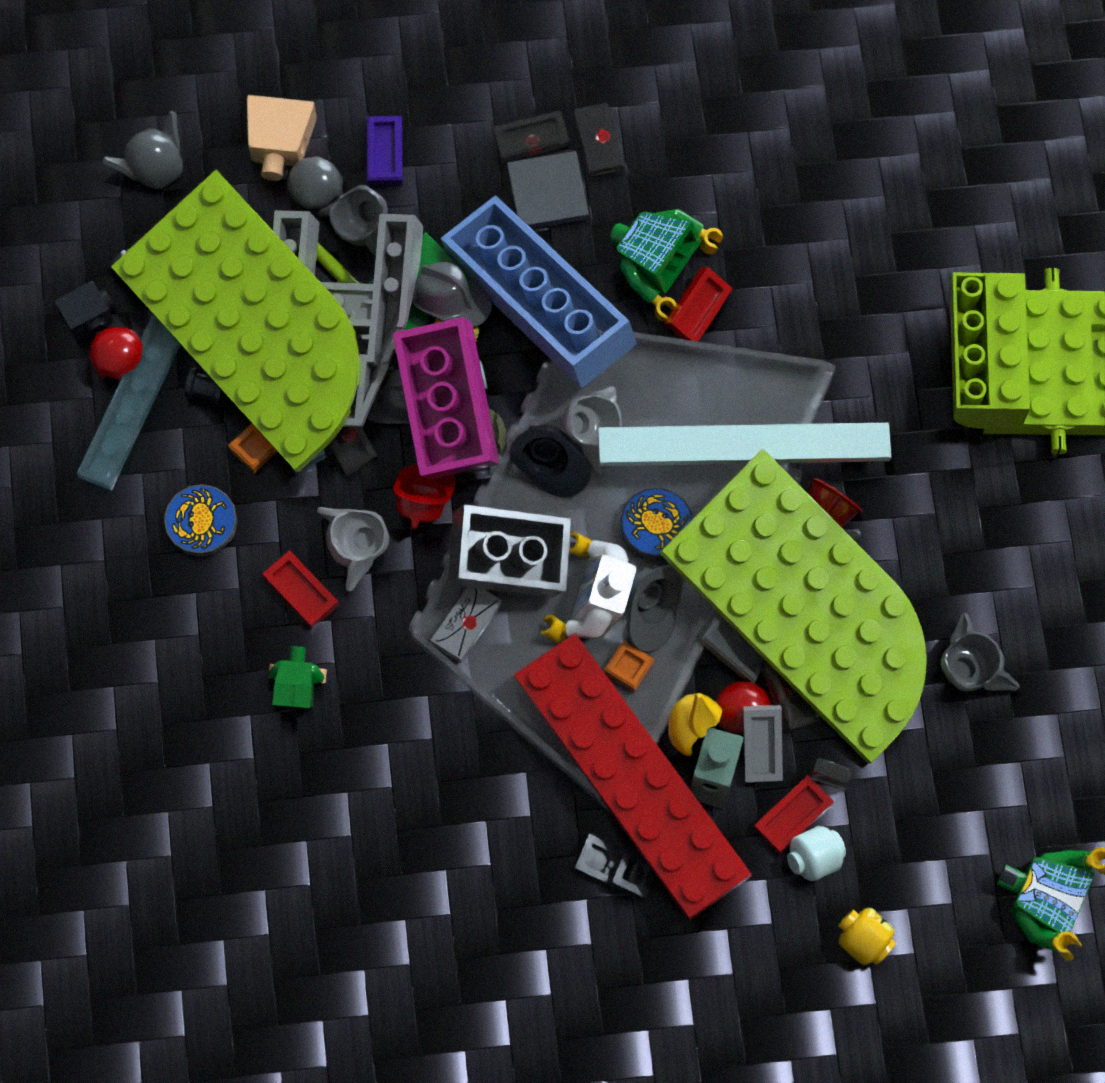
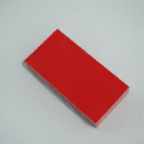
[664,267,733,346]
[262,550,339,629]
[754,775,834,855]

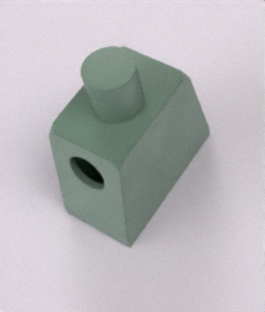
[690,728,744,809]

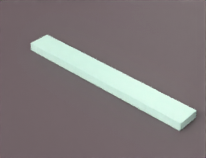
[597,423,891,466]

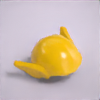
[668,693,722,757]

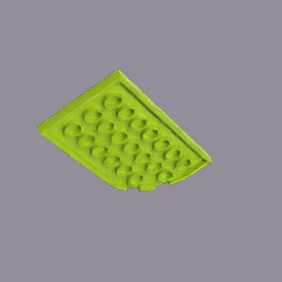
[111,170,361,472]
[659,449,927,764]

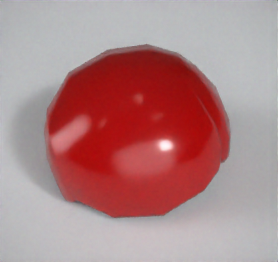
[89,327,143,380]
[716,681,772,737]

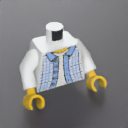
[540,532,636,643]

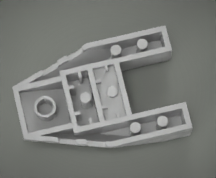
[273,210,423,427]

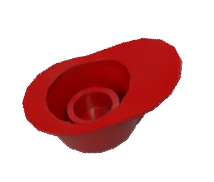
[393,464,456,529]
[807,478,863,527]

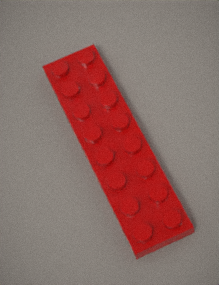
[514,633,752,920]

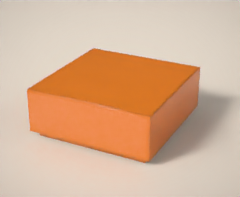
[228,423,278,473]
[604,640,655,693]

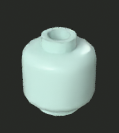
[787,826,846,882]

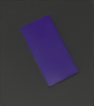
[367,116,403,185]

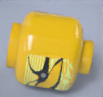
[838,908,896,965]

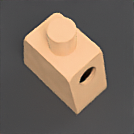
[247,95,316,181]

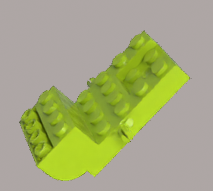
[949,268,1105,454]

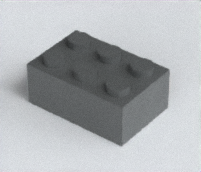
[447,505,571,598]

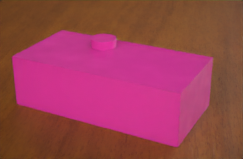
[393,317,500,480]

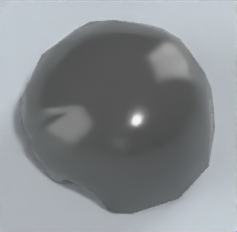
[287,156,343,209]

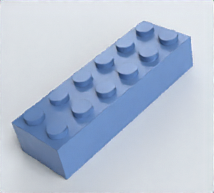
[441,195,637,389]

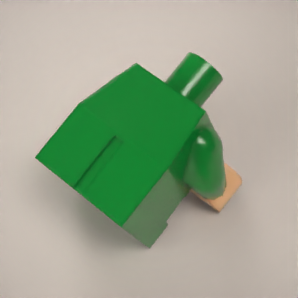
[269,646,327,708]

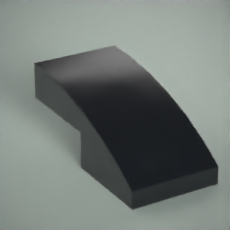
[571,834,656,899]

